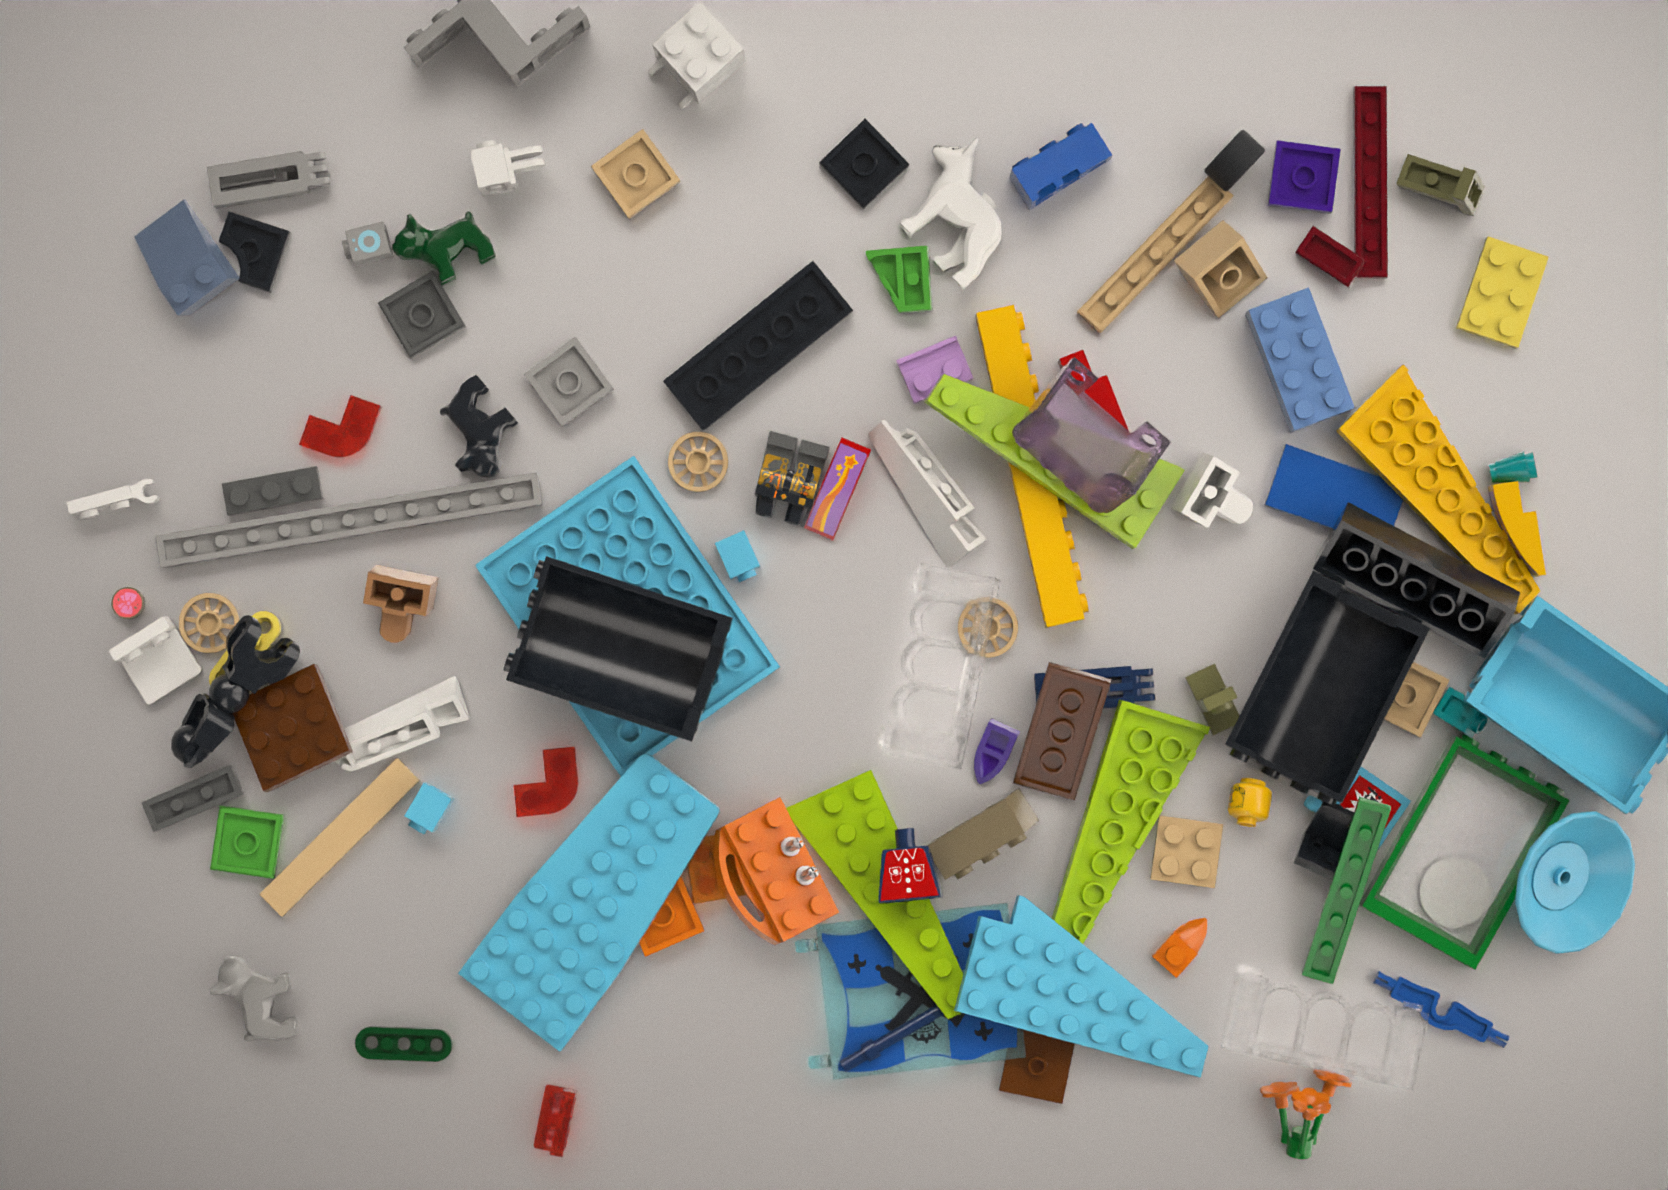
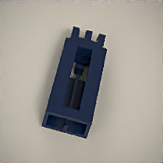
[1034,666,1156,709]

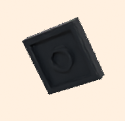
[819,118,910,210]

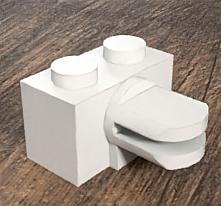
[470,140,546,197]
[1171,452,1253,528]

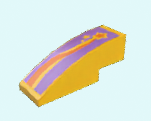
[1488,481,1546,577]

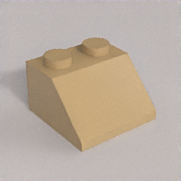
[1174,220,1268,318]

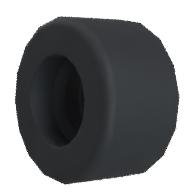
[1204,130,1265,191]

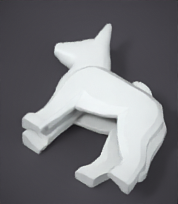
[899,138,1002,290]

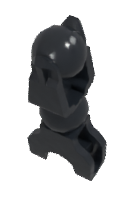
[171,615,300,769]

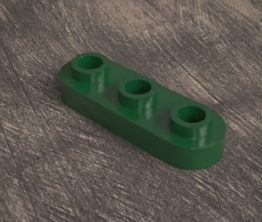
[355,1026,453,1062]

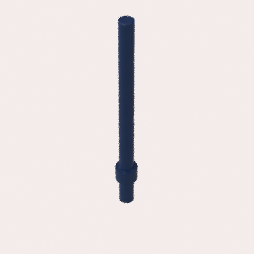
[840,1005,944,1072]

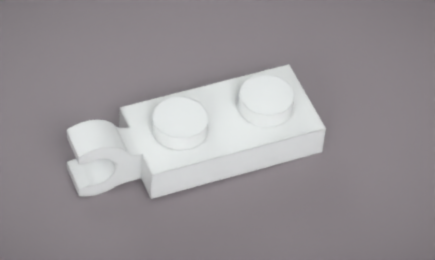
[66,479,159,520]

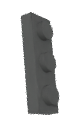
[222,466,323,516]
[141,765,244,832]

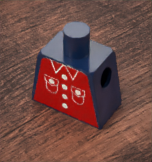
[879,828,943,904]

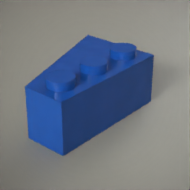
[1009,123,1112,210]

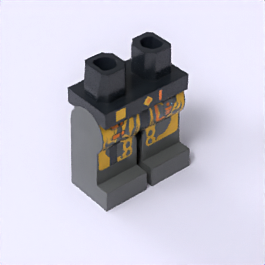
[755,431,830,526]

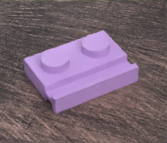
[896,336,974,404]

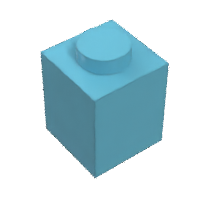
[715,530,760,583]
[404,782,455,834]

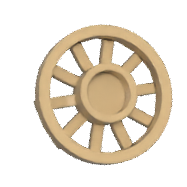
[668,432,728,492]
[179,593,240,653]
[958,597,1018,658]

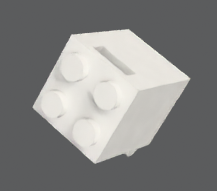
[648,1,746,109]

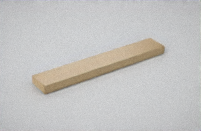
[1077,176,1234,334]
[259,758,421,917]

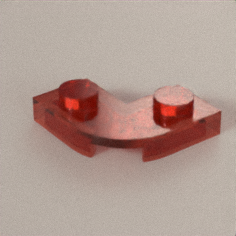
[299,395,382,458]
[514,747,579,817]

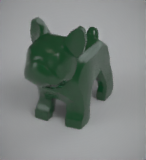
[392,211,496,286]

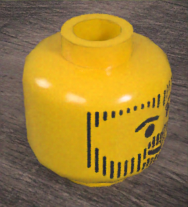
[1228,778,1272,827]

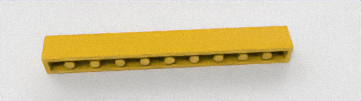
[975,305,1089,628]

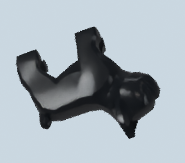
[440,375,519,478]

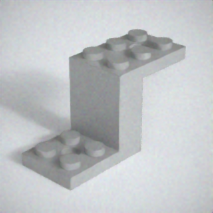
[404,0,590,87]

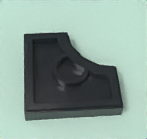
[219,211,291,293]

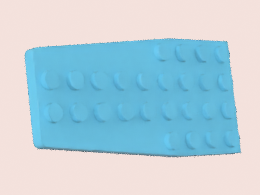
[458,754,720,1052]

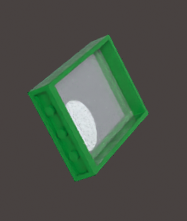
[1359,734,1570,970]

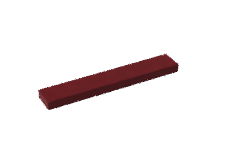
[1353,86,1388,279]

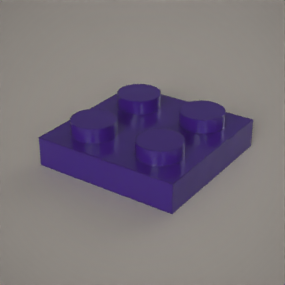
[1268,140,1341,214]

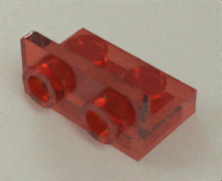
[533,1084,578,1157]

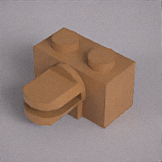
[363,565,439,643]

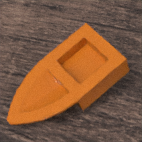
[1152,918,1207,978]

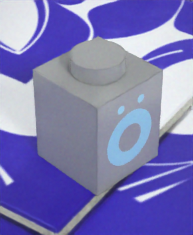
[342,222,393,266]

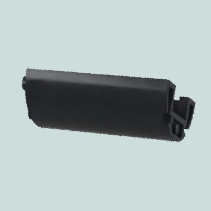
[503,556,733,742]
[1225,571,1430,807]

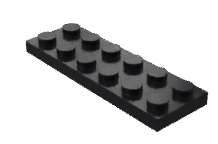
[663,261,853,432]

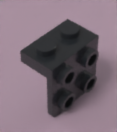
[1293,802,1354,880]

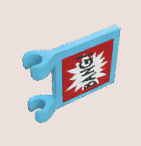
[1304,767,1411,851]

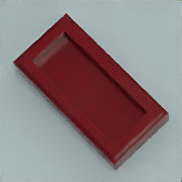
[1295,226,1367,288]

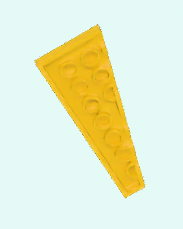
[1336,364,1540,615]

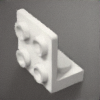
[108,616,202,705]

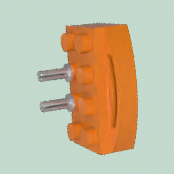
[714,797,839,945]

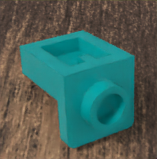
[1433,687,1488,738]

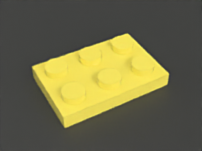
[1456,236,1549,349]

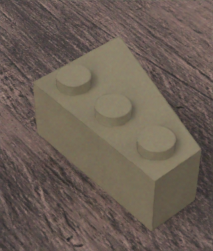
[927,788,1039,880]

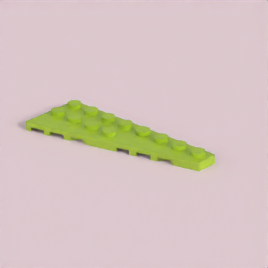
[924,374,1185,549]
[1051,699,1210,944]
[786,770,963,1019]

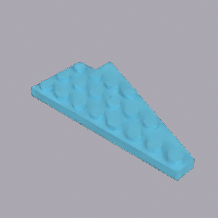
[954,895,1209,1078]

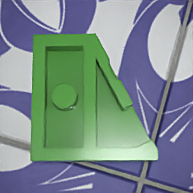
[866,246,933,313]

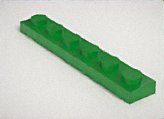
[1302,796,1391,984]

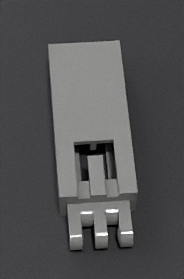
[207,151,330,209]

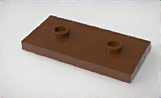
[1013,662,1111,801]
[999,1028,1075,1104]

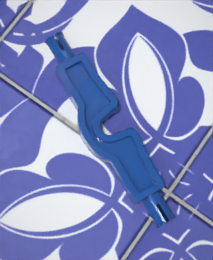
[1373,971,1509,1048]

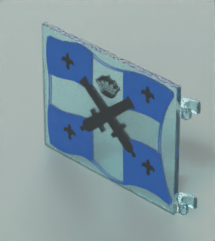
[795,903,1026,1080]

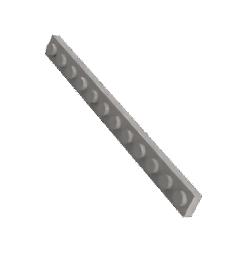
[155,473,542,568]

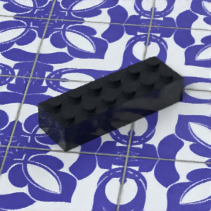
[1313,502,1520,659]

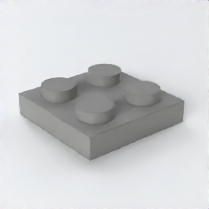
[524,337,614,427]

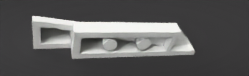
[333,676,469,772]

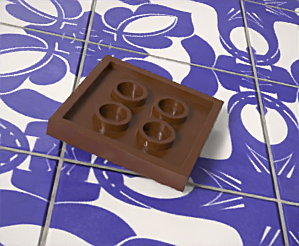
[233,664,353,793]

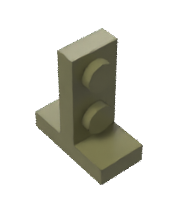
[1396,154,1485,216]
[1185,664,1240,736]

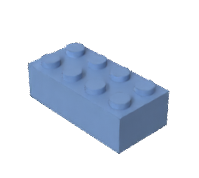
[1245,287,1355,433]

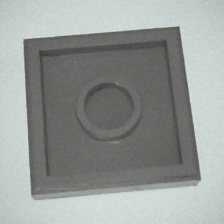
[378,271,466,359]

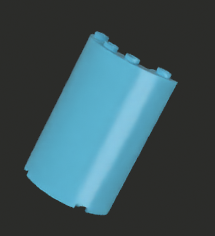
[1463,596,1668,814]

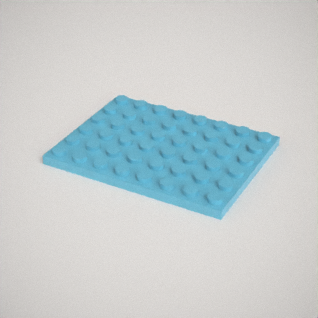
[475,456,780,777]

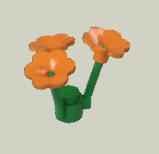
[1260,1068,1352,1159]

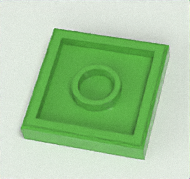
[210,806,285,879]

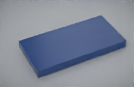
[1264,444,1403,529]

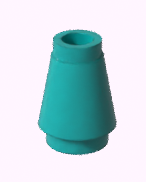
[1489,451,1538,483]

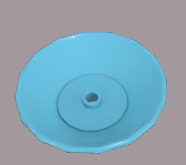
[1515,811,1635,954]

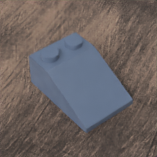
[134,199,240,316]

